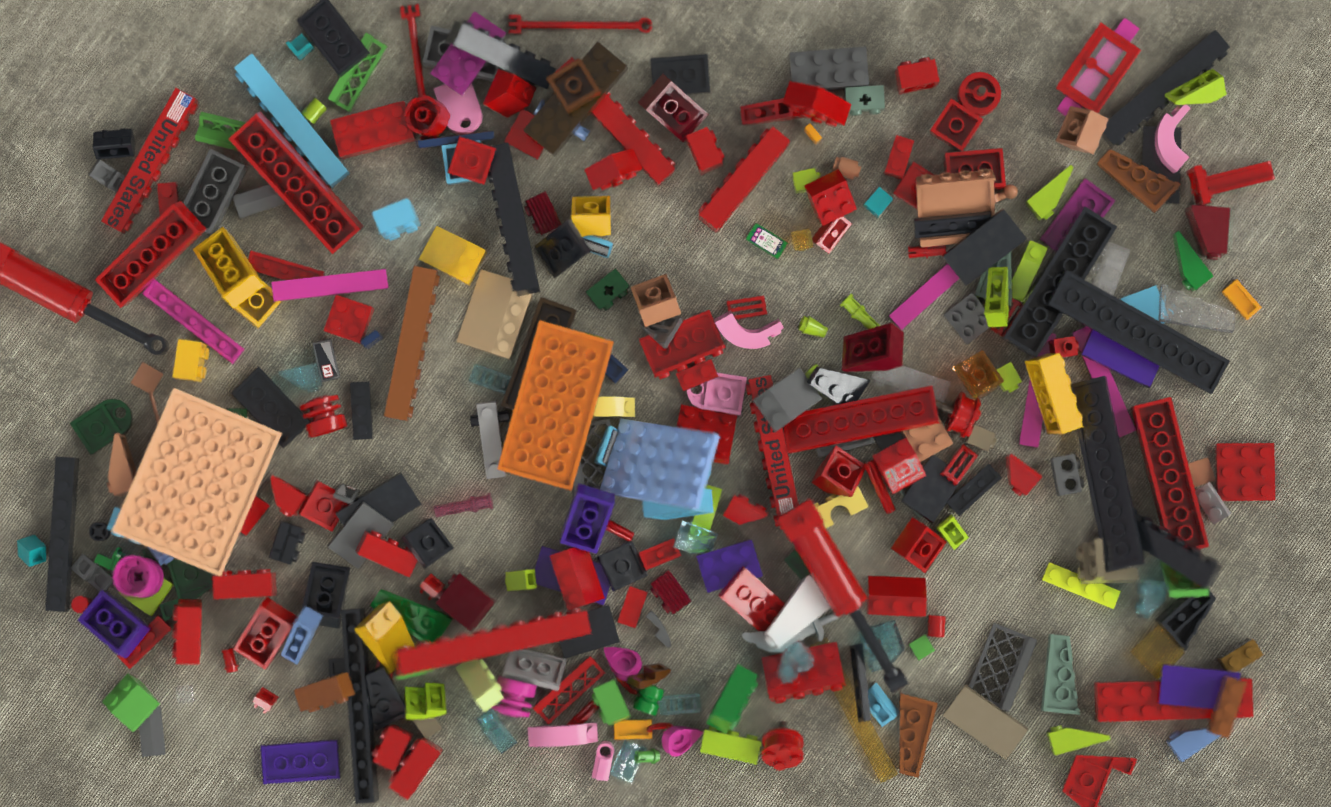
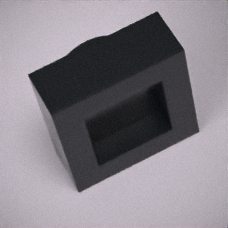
[328,658,346,678]

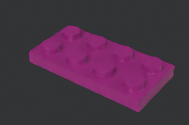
[430,11,506,96]

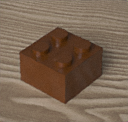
[547,58,601,114]

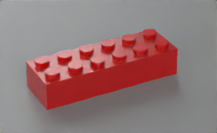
[698,126,790,233]
[95,201,207,308]

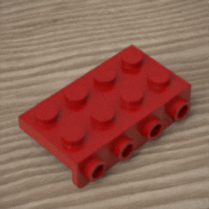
[639,310,726,380]
[761,642,846,704]

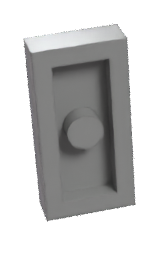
[1195,482,1231,525]

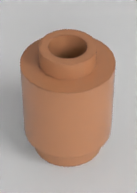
[832,157,861,180]

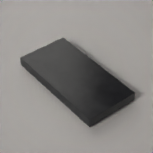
[297,0,370,77]
[1140,126,1182,204]
[942,208,1027,286]
[231,367,311,448]
[335,472,422,525]

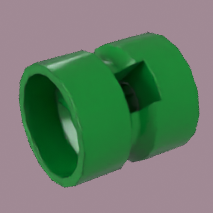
[633,685,665,716]

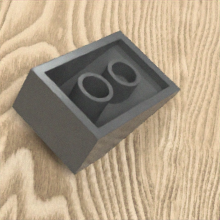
[753,368,822,432]

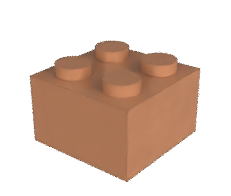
[1056,106,1108,154]
[630,274,681,327]
[900,416,953,462]

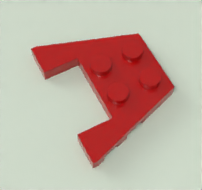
[1062,755,1137,807]

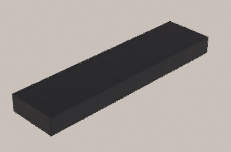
[914,211,991,238]
[850,643,871,723]

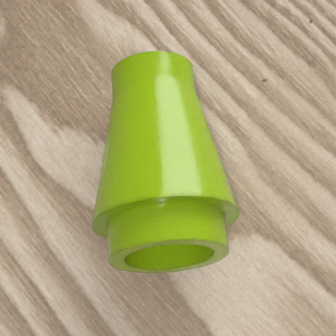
[798,316,828,338]

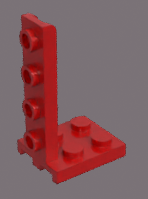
[1186,161,1275,206]

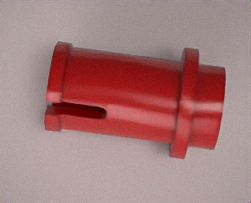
[221,648,239,673]

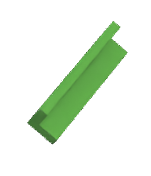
[328,33,388,112]
[195,112,246,151]

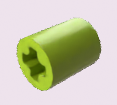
[301,98,327,124]

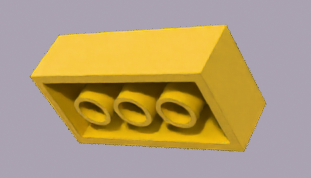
[193,227,265,309]
[1024,353,1083,434]

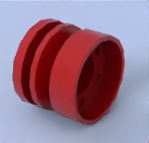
[300,395,347,438]

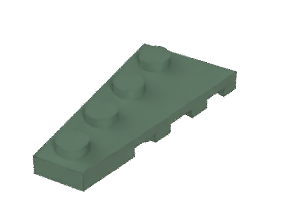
[1041,634,1080,715]

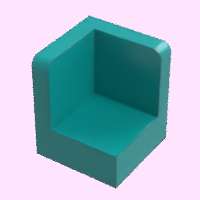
[286,33,314,60]
[863,187,893,218]
[17,535,46,567]

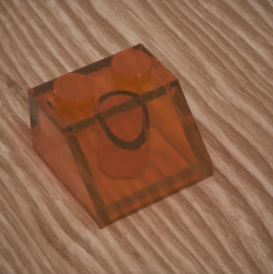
[952,350,1004,400]

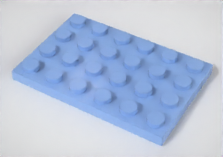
[600,418,719,510]

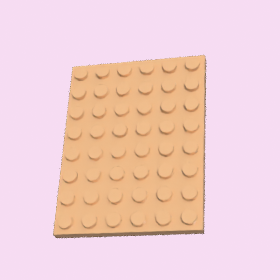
[112,388,282,576]

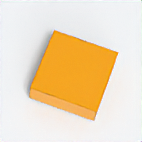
[804,123,822,144]

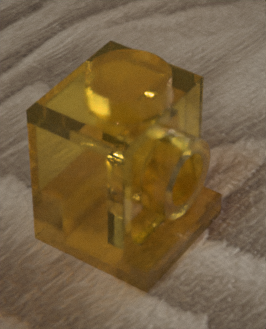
[790,229,813,252]

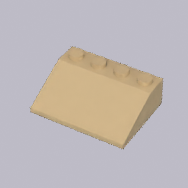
[456,270,534,360]

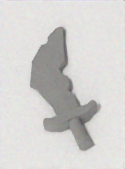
[742,613,838,652]

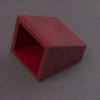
[1185,205,1230,260]
[436,573,497,632]

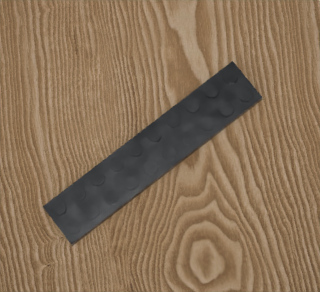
[1047,270,1230,394]
[1070,376,1145,573]

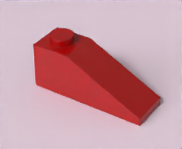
[740,98,803,125]

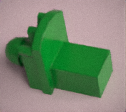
[94,547,125,571]

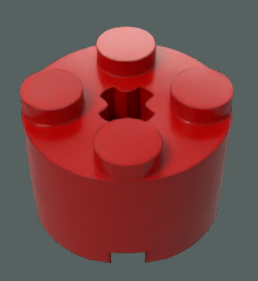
[404,95,450,138]

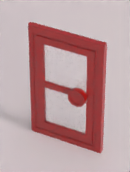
[1055,22,1141,113]

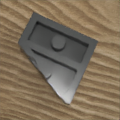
[640,316,683,349]

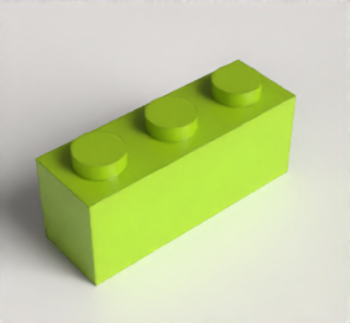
[700,726,761,765]

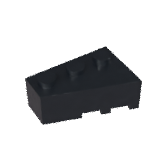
[1155,590,1216,651]

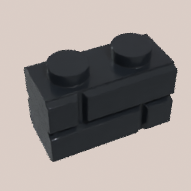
[93,128,135,160]
[269,521,306,565]

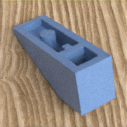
[1166,728,1220,762]

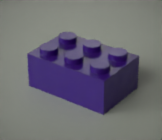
[560,483,615,554]
[696,539,763,593]
[78,590,151,659]

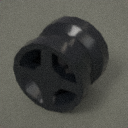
[89,522,111,541]

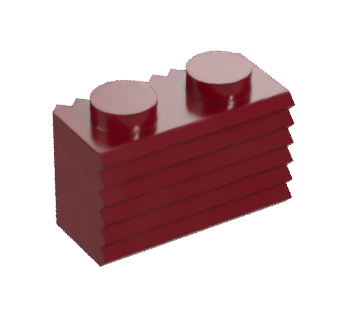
[524,191,561,237]
[650,570,692,615]

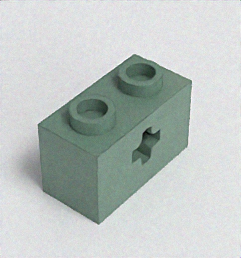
[844,85,885,116]

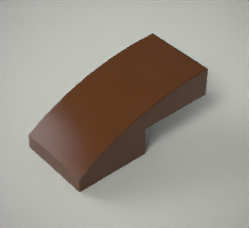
[628,663,671,689]

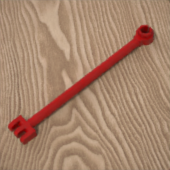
[400,3,433,140]
[508,14,653,35]

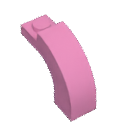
[1154,104,1191,174]
[714,310,784,349]
[528,723,598,747]

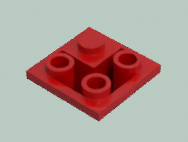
[723,494,768,525]

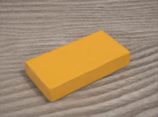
[1221,279,1262,320]
[614,719,652,740]

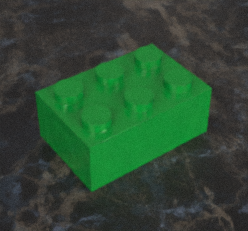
[706,664,758,734]

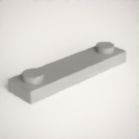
[476,401,506,479]

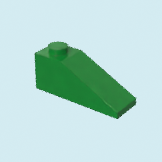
[1173,231,1214,292]

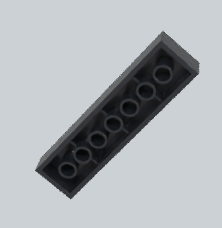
[1000,206,1117,358]

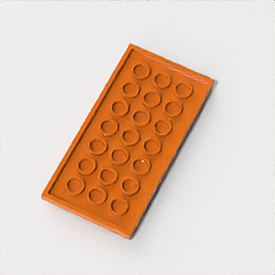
[497,320,614,491]

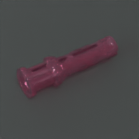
[434,493,494,518]

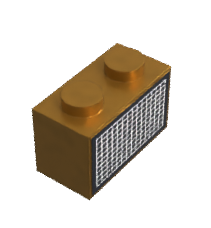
[1217,638,1264,672]

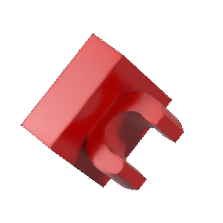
[420,574,446,600]
[252,687,279,714]

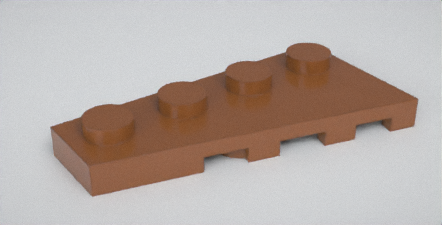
[1097,149,1181,213]
[899,693,938,778]

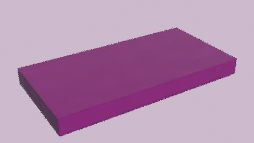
[1040,178,1116,250]

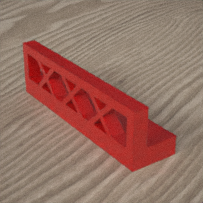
[533,656,606,725]

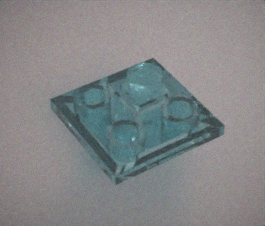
[1135,579,1166,619]
[858,620,905,672]
[777,639,815,684]

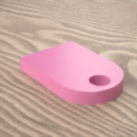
[433,83,482,135]
[687,373,747,416]

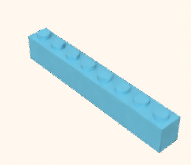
[234,53,350,188]

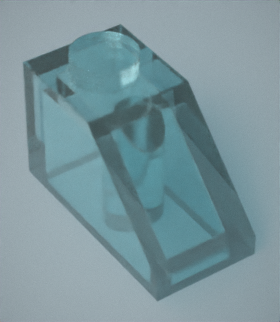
[279,363,323,393]
[673,521,718,554]
[476,708,517,754]

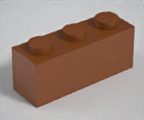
[294,672,355,713]
[1206,676,1246,739]

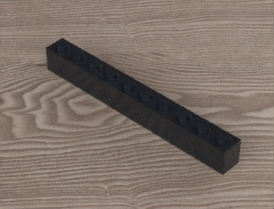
[341,608,379,804]

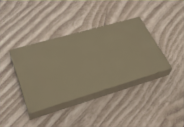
[943,685,1029,759]

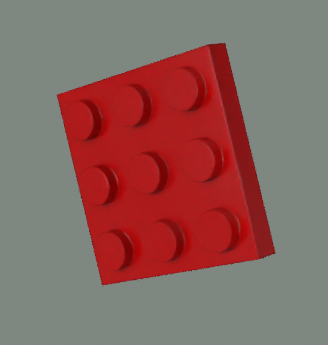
[677,404,737,465]
[1215,443,1275,501]

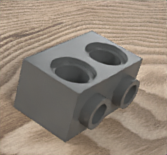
[1050,454,1084,496]

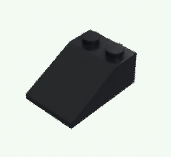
[301,562,350,629]

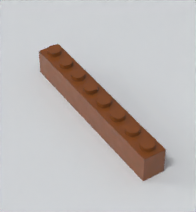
[384,266,440,421]

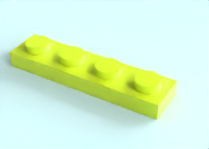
[1042,562,1121,609]

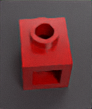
[1048,336,1079,358]

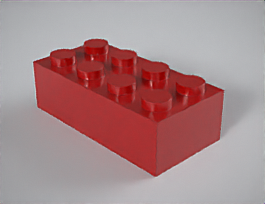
[330,101,416,160]

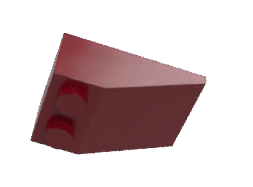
[638,74,709,143]
[841,323,904,372]

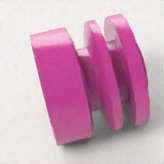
[113,555,164,598]
[490,675,537,718]

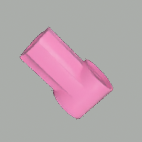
[592,741,614,781]

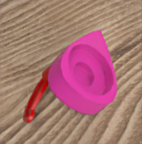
[603,647,642,695]
[647,722,703,757]

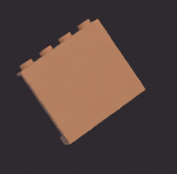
[916,169,995,247]

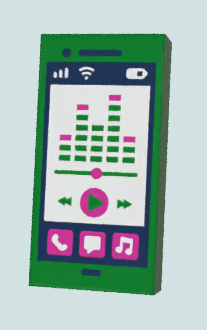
[745,223,788,260]

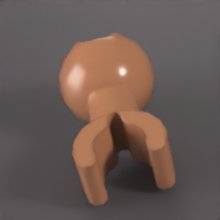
[994,185,1018,204]

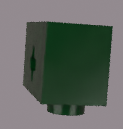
[586,268,630,311]

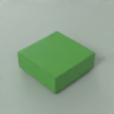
[909,634,935,661]

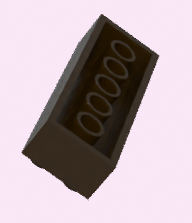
[524,41,628,157]
[501,297,577,411]

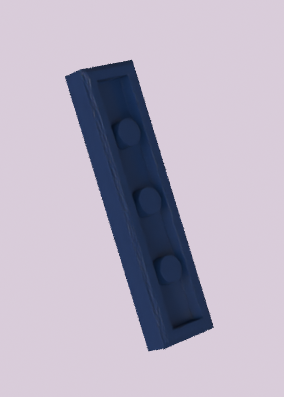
[415,131,494,148]

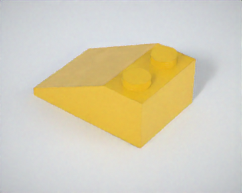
[419,226,487,286]
[354,602,415,674]

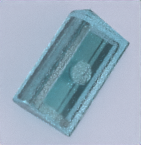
[611,739,647,783]

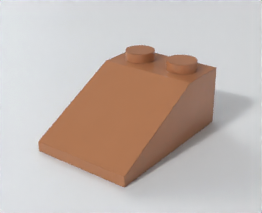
[107,433,137,496]

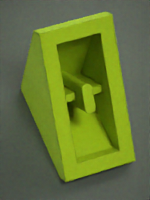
[935,515,969,550]

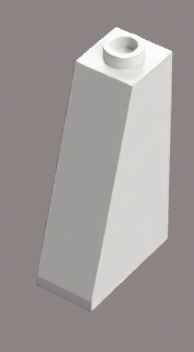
[764,575,831,649]

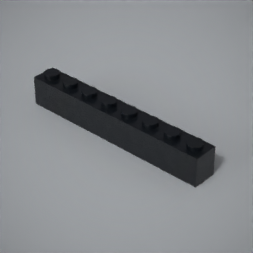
[1102,30,1230,147]
[488,143,540,297]
[45,456,79,612]

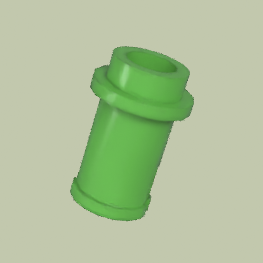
[634,748,660,764]

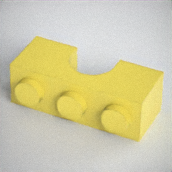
[814,486,868,528]

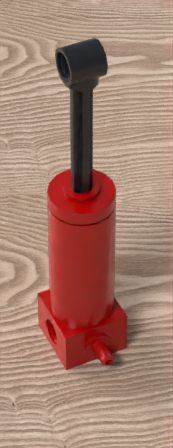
[0,242,169,356]
[776,499,909,694]

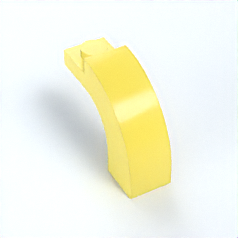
[593,397,635,417]

